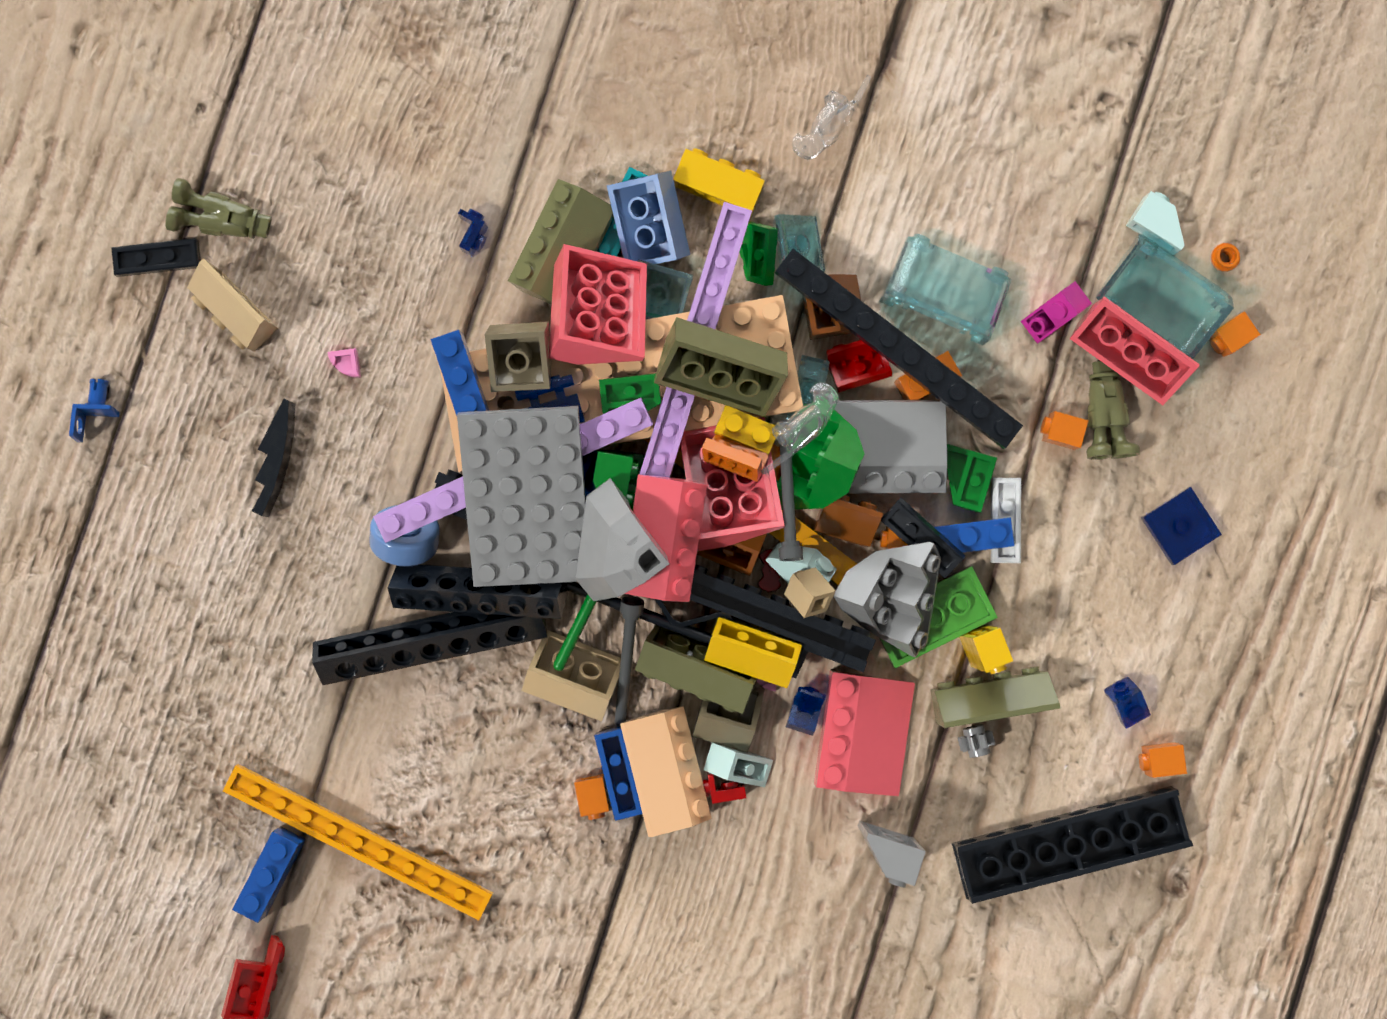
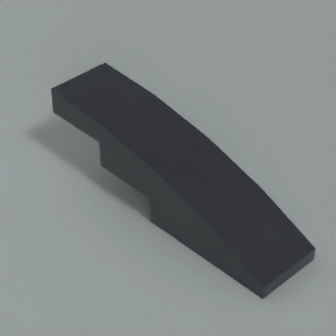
[252,399,295,517]

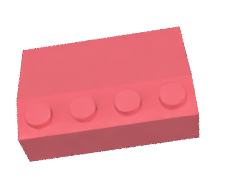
[548,244,647,365]
[680,417,785,551]
[814,670,915,796]

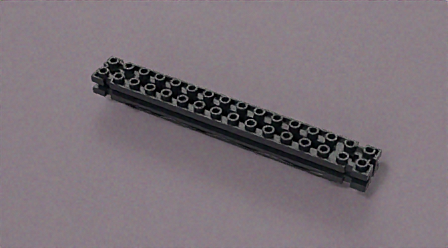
[435,469,876,679]

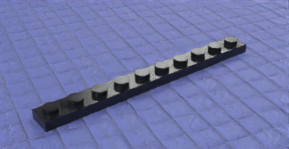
[775,248,1023,449]

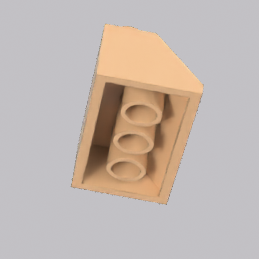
[620,706,712,837]

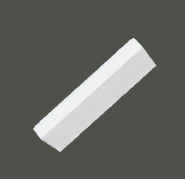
[991,478,1021,563]

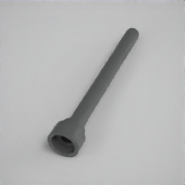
[779,420,803,561]
[614,596,644,727]

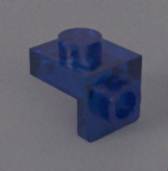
[458,209,488,257]
[1104,677,1151,729]
[785,687,826,736]

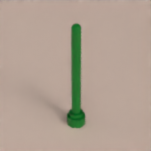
[553,594,597,671]

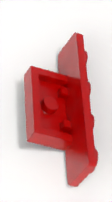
[221,935,285,1019]

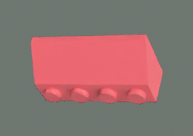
[1070,296,1200,405]
[624,474,707,602]

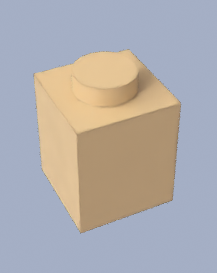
[784,567,836,618]

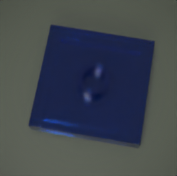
[1141,487,1222,565]

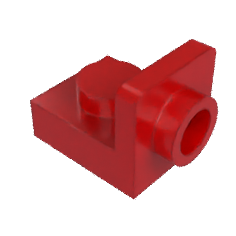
[703,772,746,804]

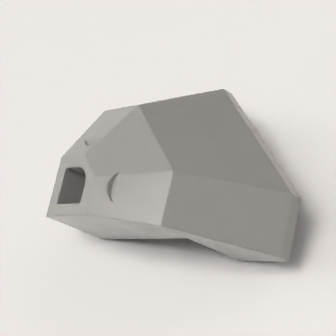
[575,478,669,601]
[834,542,941,658]

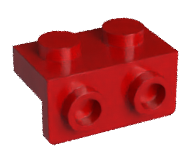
[826,339,892,393]

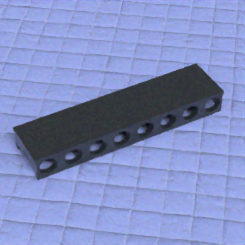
[951,786,1193,904]

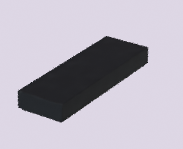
[111,238,201,277]
[881,497,966,578]

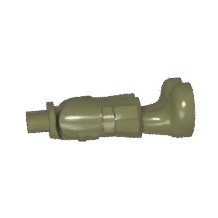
[165,178,272,239]
[1086,361,1140,460]

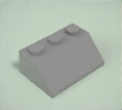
[858,820,926,888]

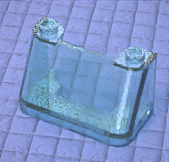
[879,234,1012,345]
[1096,234,1234,359]

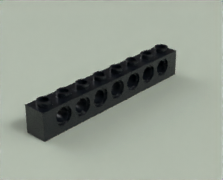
[312,612,548,686]

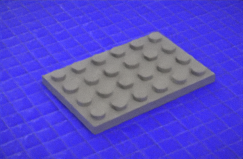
[457,406,586,587]

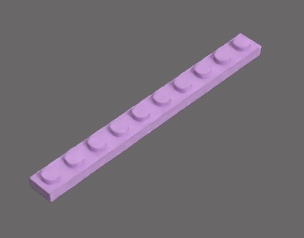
[640,202,752,478]
[373,397,653,543]

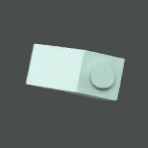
[1126,191,1184,255]
[766,543,837,584]
[704,743,773,787]

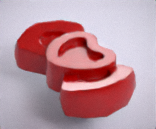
[757,549,781,592]

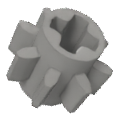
[958,724,995,758]

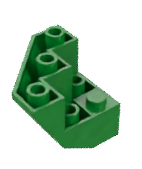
[776,395,865,510]
[593,450,671,511]

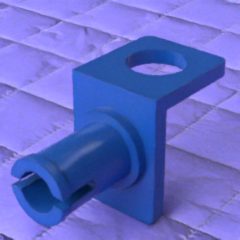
[69,379,120,443]

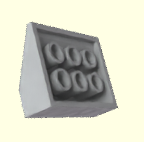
[830,400,947,494]

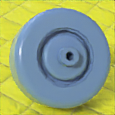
[369,505,440,566]

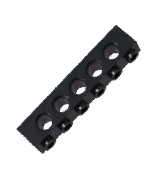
[387,565,568,619]

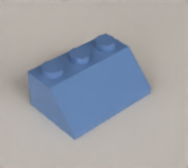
[607,171,690,266]

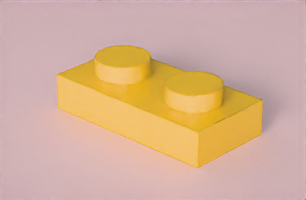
[714,405,780,455]

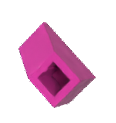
[1021,281,1092,344]

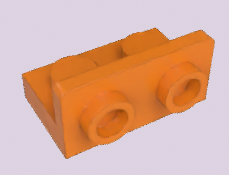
[702,434,768,482]

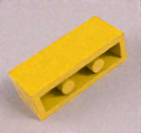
[673,148,765,217]
[704,617,802,689]
[959,625,1013,675]

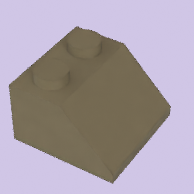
[485,322,551,392]
[692,686,765,753]

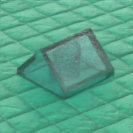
[773,214,825,272]
[638,259,693,319]

